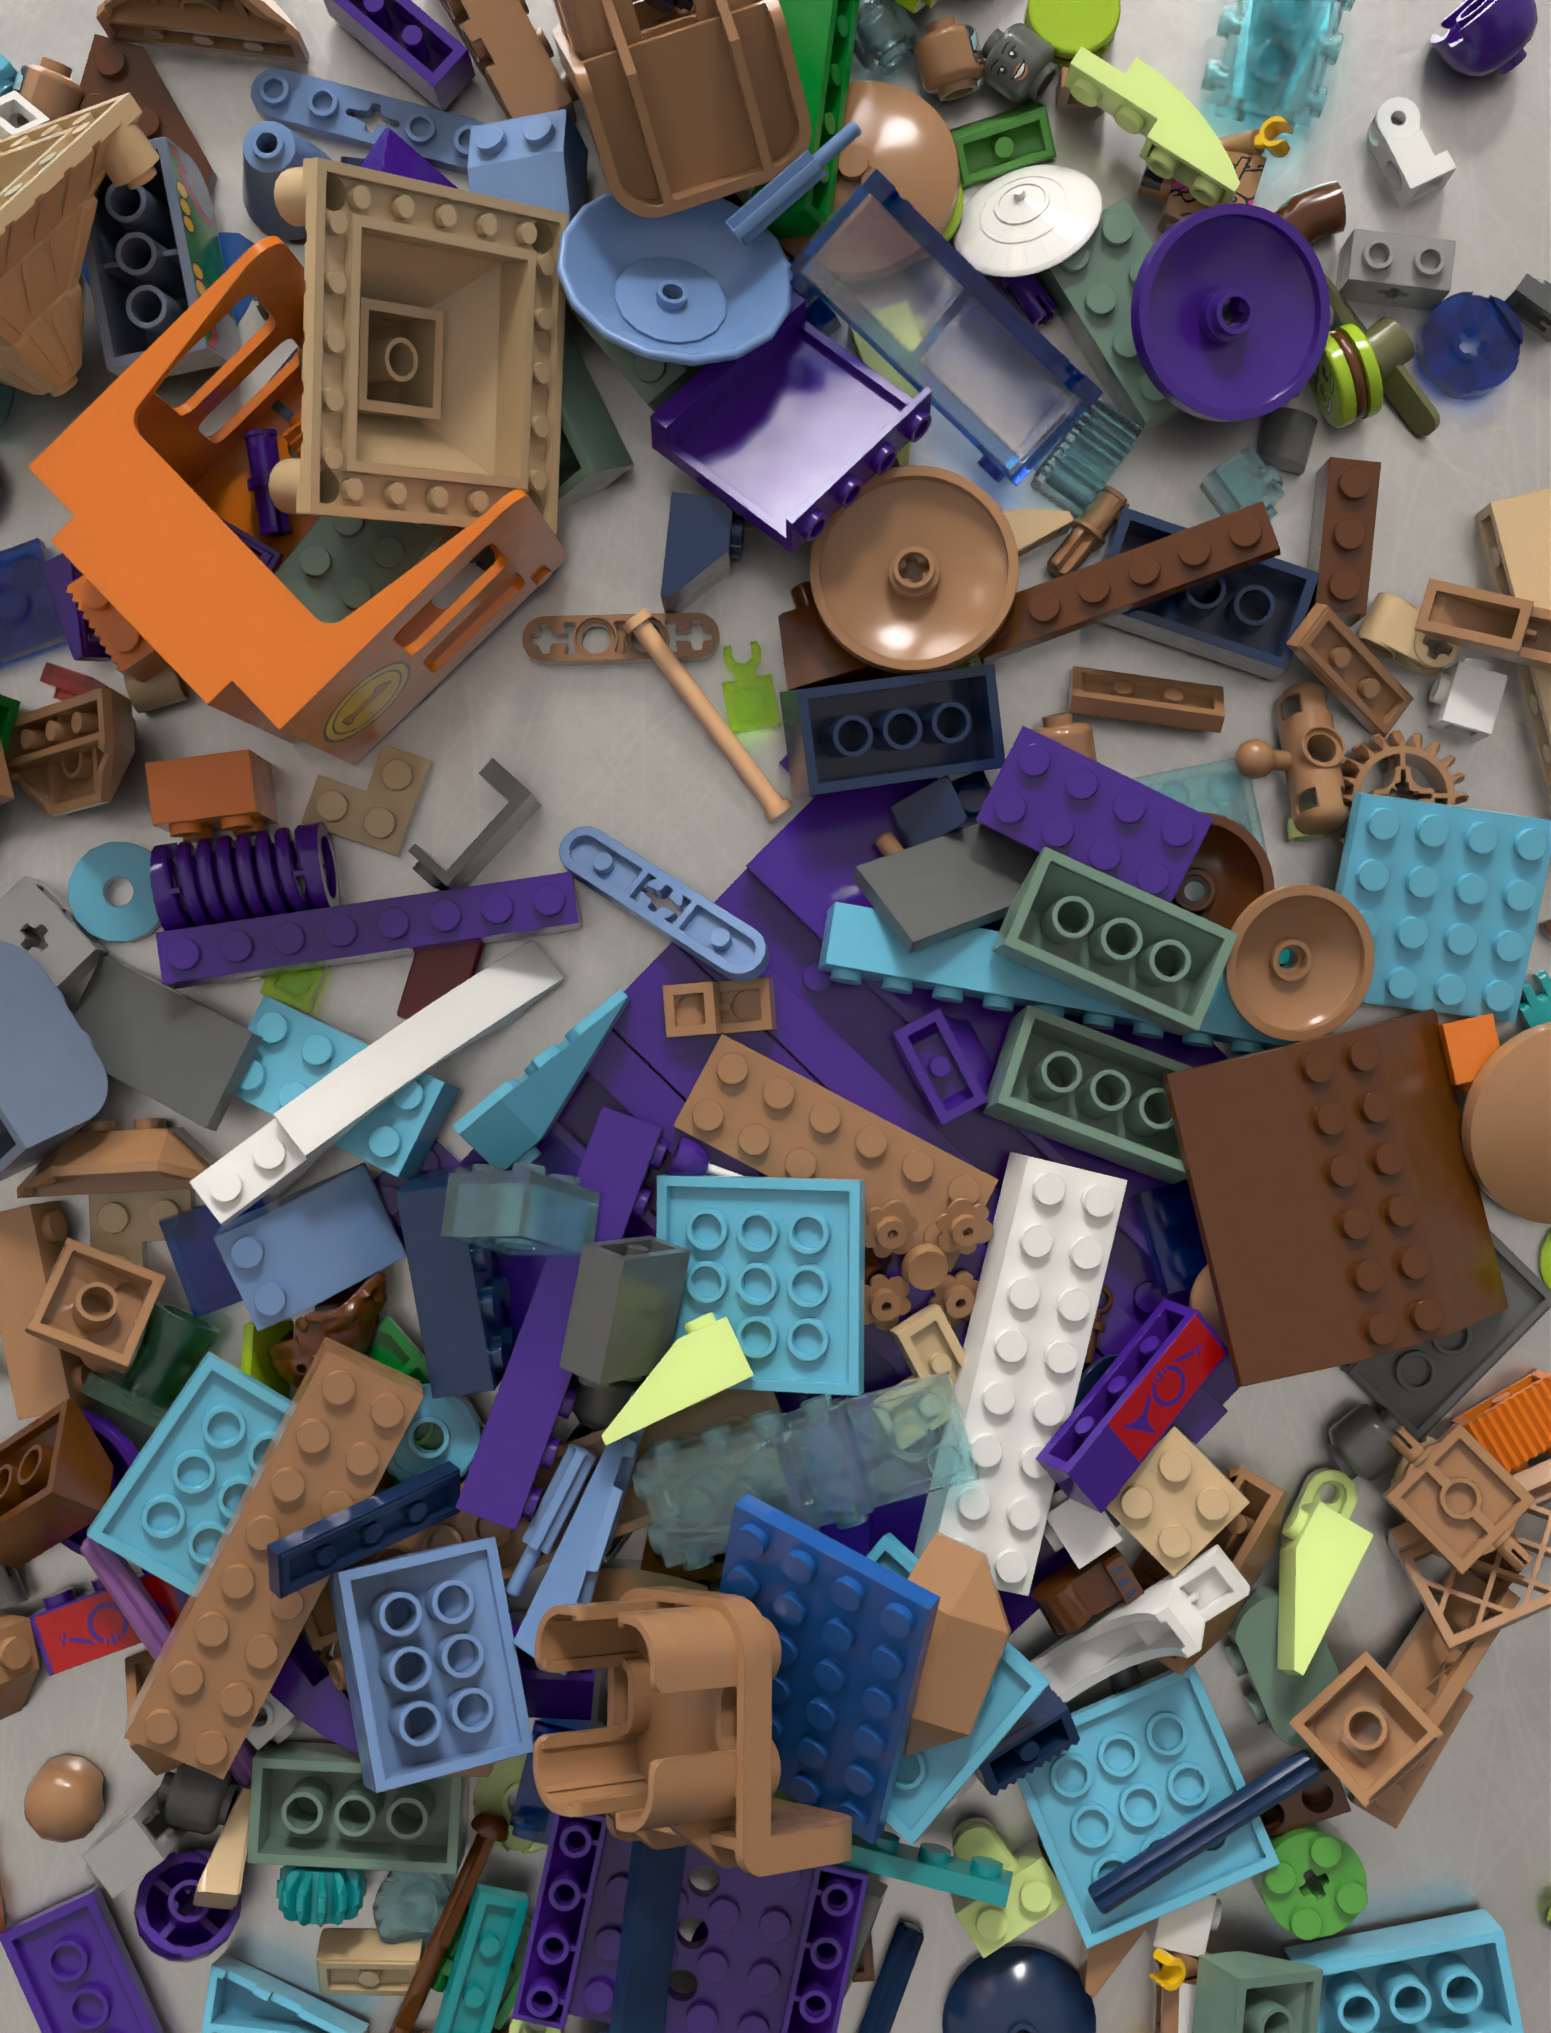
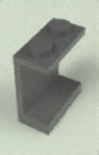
[408,758,542,891]

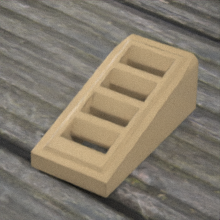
[193,1788,251,1910]

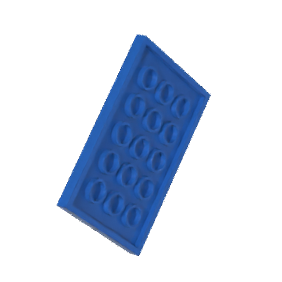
[719,1493,941,1845]

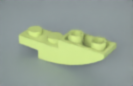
[1064,46,1240,206]

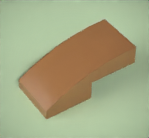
[662,977,777,1038]

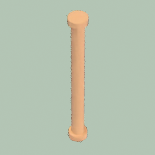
[622,608,793,823]

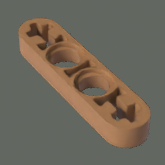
[522,613,720,666]

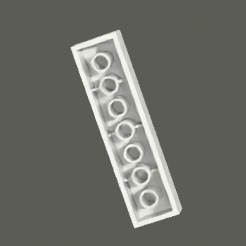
[914,1152,1128,1596]

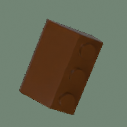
[0,1399,114,1569]

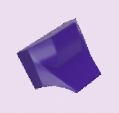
[891,1008,994,1125]

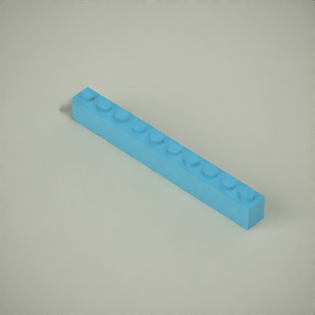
[818,902,1334,1055]

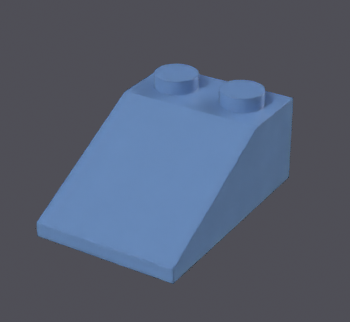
[467,109,588,223]
[213,1162,407,1331]

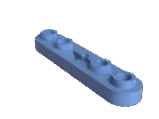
[251,68,485,175]
[559,826,770,982]

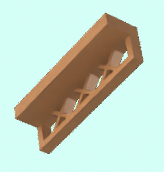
[1385,1570,1521,1773]

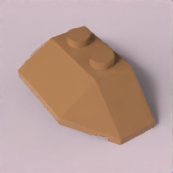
[96,0,309,64]
[5,687,137,816]
[17,1118,218,1198]
[1131,1465,1288,1675]
[902,1531,1011,1756]

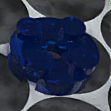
[1415,292,1523,399]

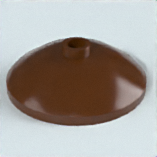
[1171,812,1275,930]

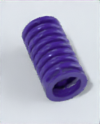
[150,822,340,931]

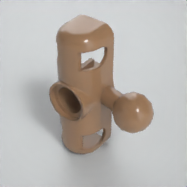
[1235,682,1349,835]

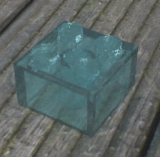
[440,1163,600,1256]

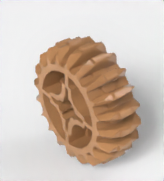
[1340,730,1469,844]

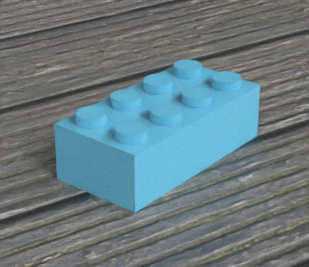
[234,994,460,1180]
[1284,1908,1524,2033]

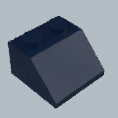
[661,492,745,613]

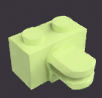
[951,1818,1068,1958]

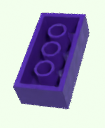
[975,726,1214,903]

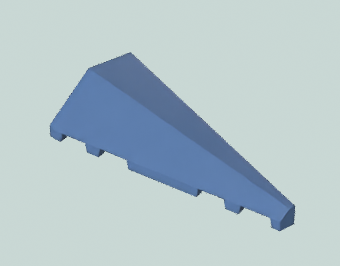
[513,1390,645,1675]

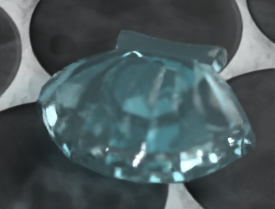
[372,1871,451,1944]

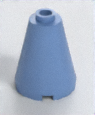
[242,121,332,242]

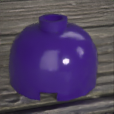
[1430,0,1538,76]
[134,1849,242,1963]

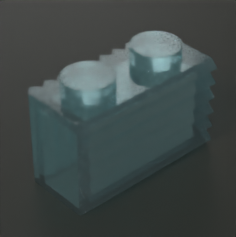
[1030,394,1144,518]

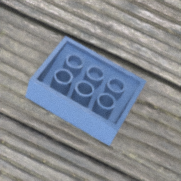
[328,1536,534,1793]

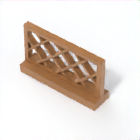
[1388,1458,1551,1652]

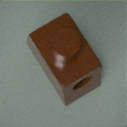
[778,581,884,691]

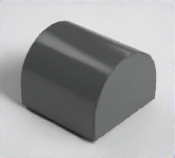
[1253,407,1318,475]

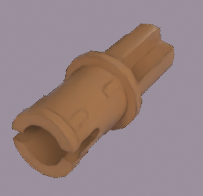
[1047,486,1130,577]

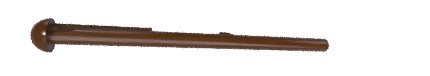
[389,1810,509,2033]

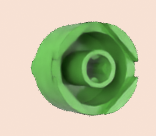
[1251,1820,1368,1940]

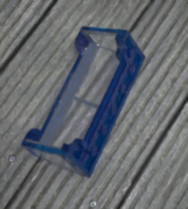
[787,167,1104,486]

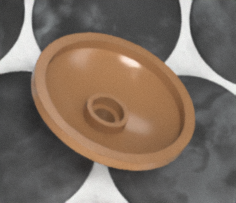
[1223,884,1375,1041]

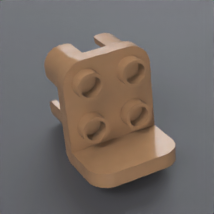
[552,0,811,218]
[533,1586,852,1877]

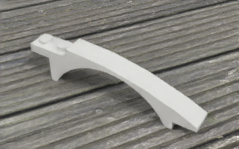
[189,939,564,1226]
[945,1544,1250,1810]

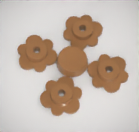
[864,1198,994,1331]

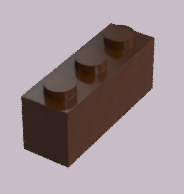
[1305,457,1381,627]

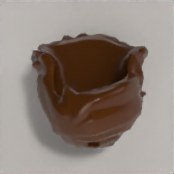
[267,1271,388,1389]

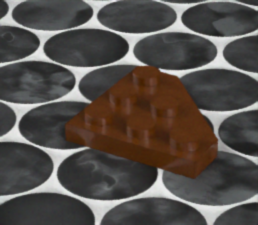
[78,34,217,198]

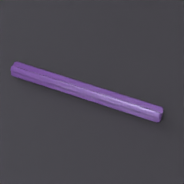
[80,1537,256,1786]

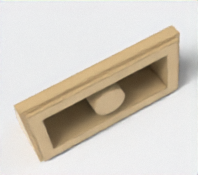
[316,1928,424,1996]

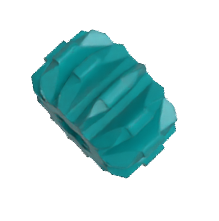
[276,1865,367,1928]

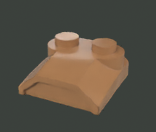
[25,1237,166,1374]
[1289,1651,1444,1808]

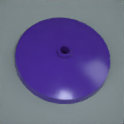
[1131,203,1330,422]

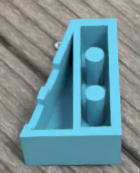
[201,1953,369,2033]

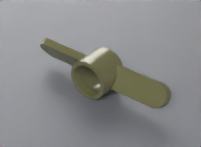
[1325,275,1440,436]

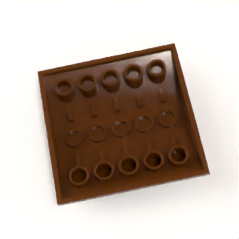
[1162,1008,1508,1387]

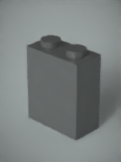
[559,1235,691,1389]

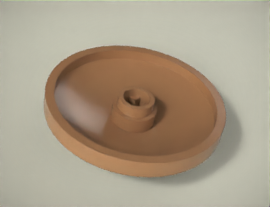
[778,81,960,282]
[809,465,1019,675]
[1461,1022,1551,1224]

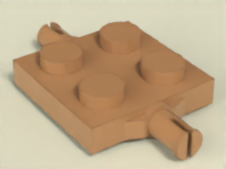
[1382,1423,1536,1575]

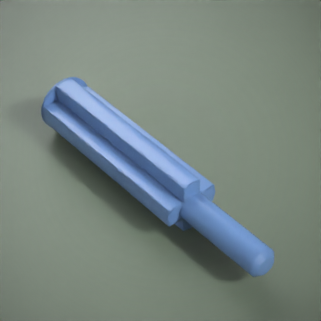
[725,121,861,246]
[505,1443,598,1598]

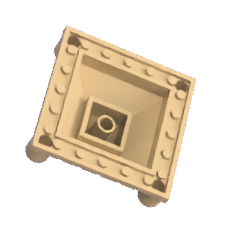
[0,92,160,397]
[268,157,569,535]

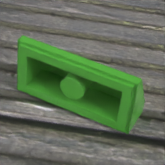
[949,102,1057,188]

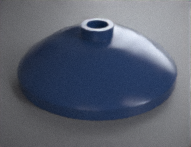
[942,1942,1096,2033]

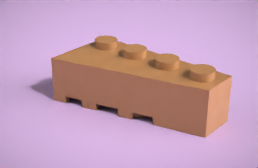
[439,0,579,123]

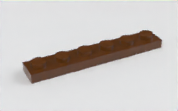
[978,501,1281,665]

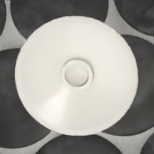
[953,164,1103,277]

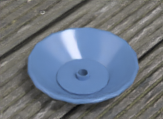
[556,192,794,366]

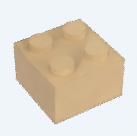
[1106,1423,1250,1577]

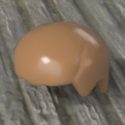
[24,1755,105,1843]

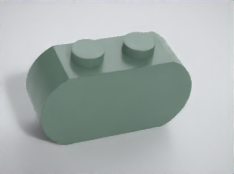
[1224,1585,1340,1748]

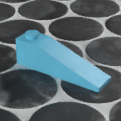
[452,989,630,1174]

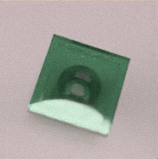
[80,1301,221,1429]

